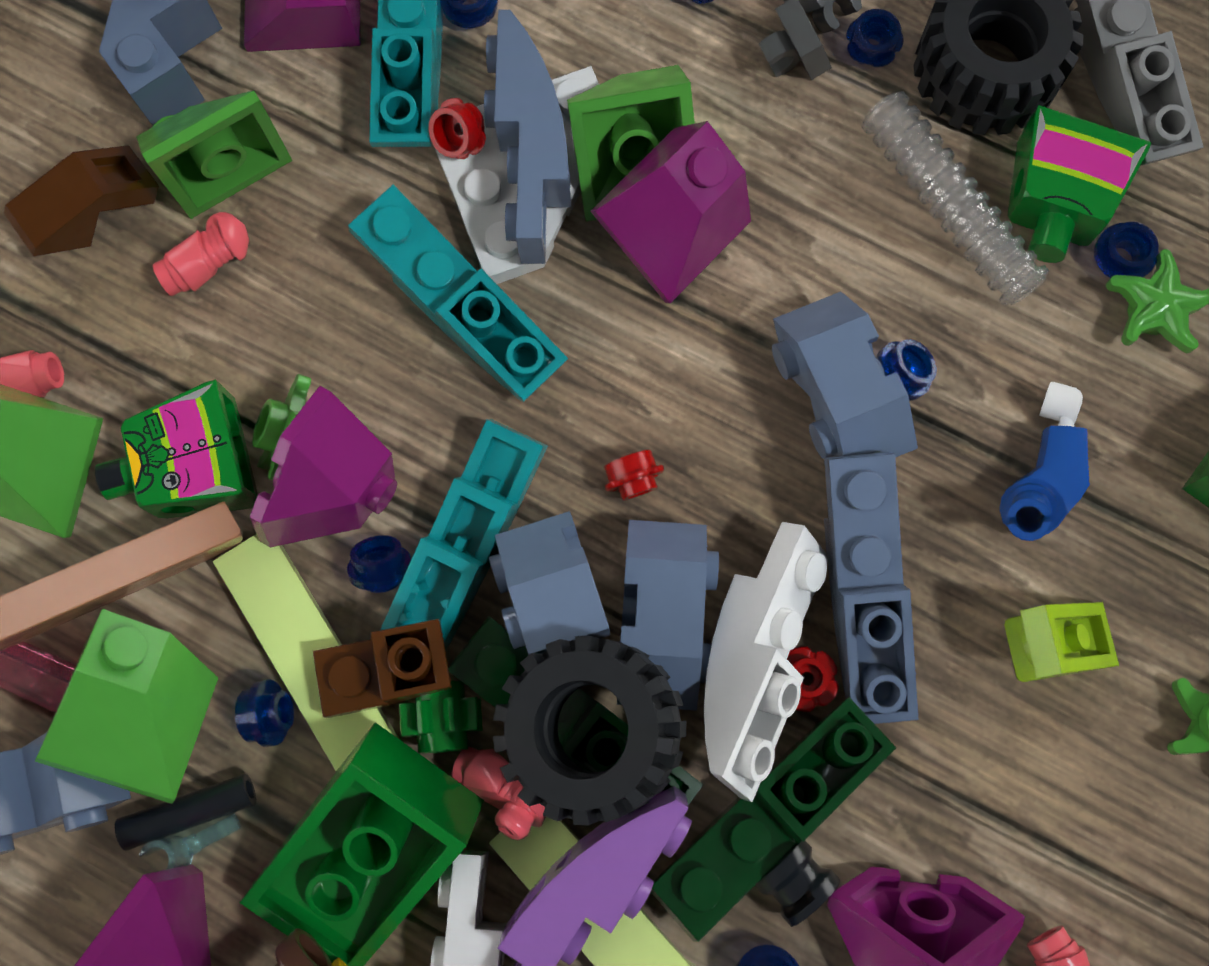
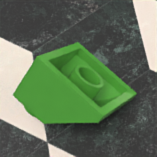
[567,65,695,222]
[136,90,293,219]
[0,384,103,538]
[35,609,218,804]

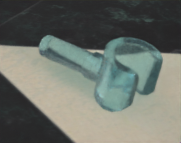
[139,814,241,870]

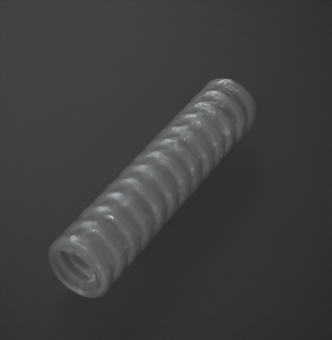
[862,91,1050,306]

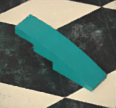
[380,419,548,651]

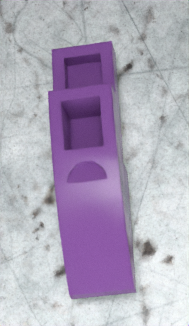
[497,786,692,966]

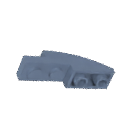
[484,10,571,264]
[824,452,919,724]

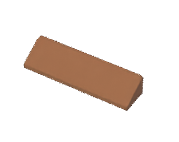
[0,501,243,651]

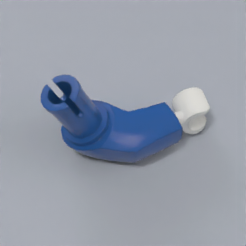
[1000,382,1090,541]

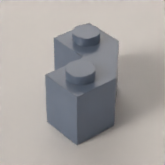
[99,0,222,126]
[772,292,918,459]
[489,511,610,655]
[617,520,719,711]
[0,732,131,855]

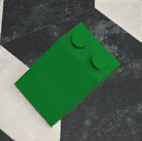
[240,722,484,966]

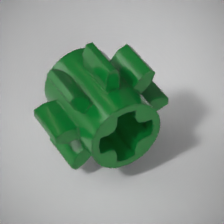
[399,681,483,754]

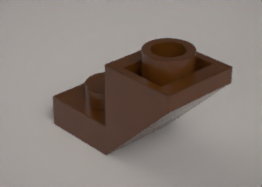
[4,145,159,256]
[313,619,452,718]

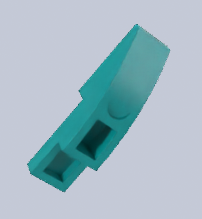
[369,0,443,147]
[348,184,569,402]

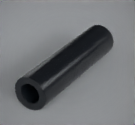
[115,774,256,851]

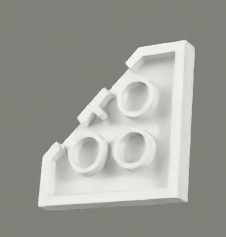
[433,66,599,284]

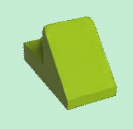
[1004,602,1119,682]

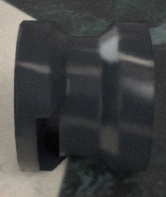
[755,841,840,927]

